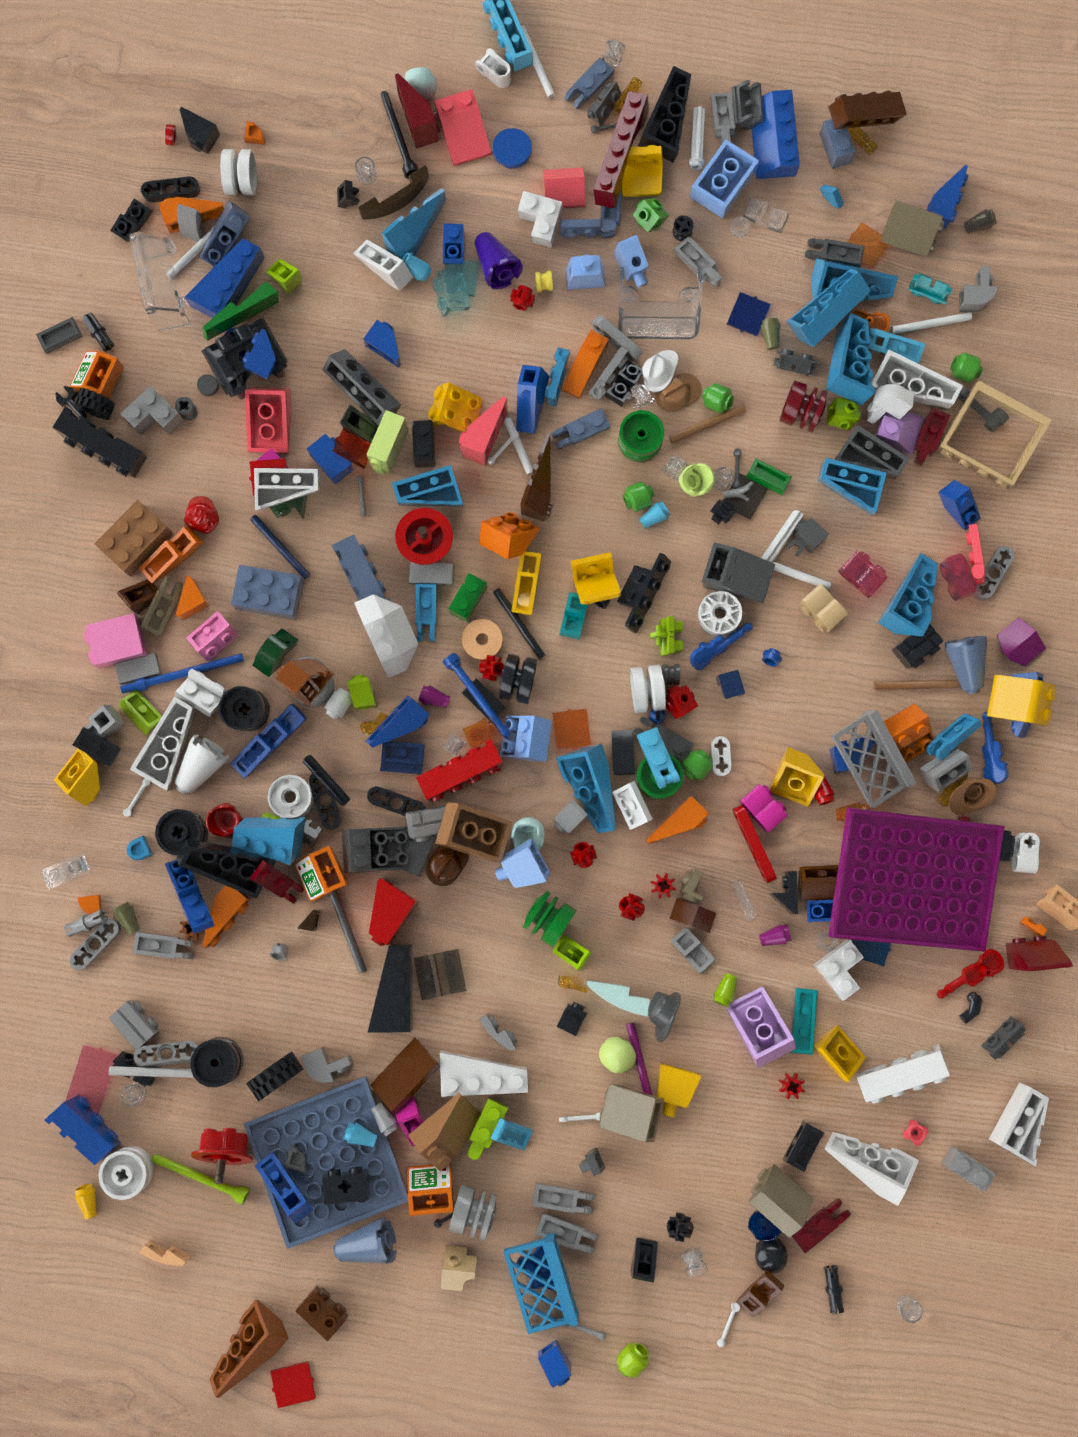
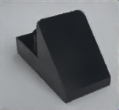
[769,871,798,914]

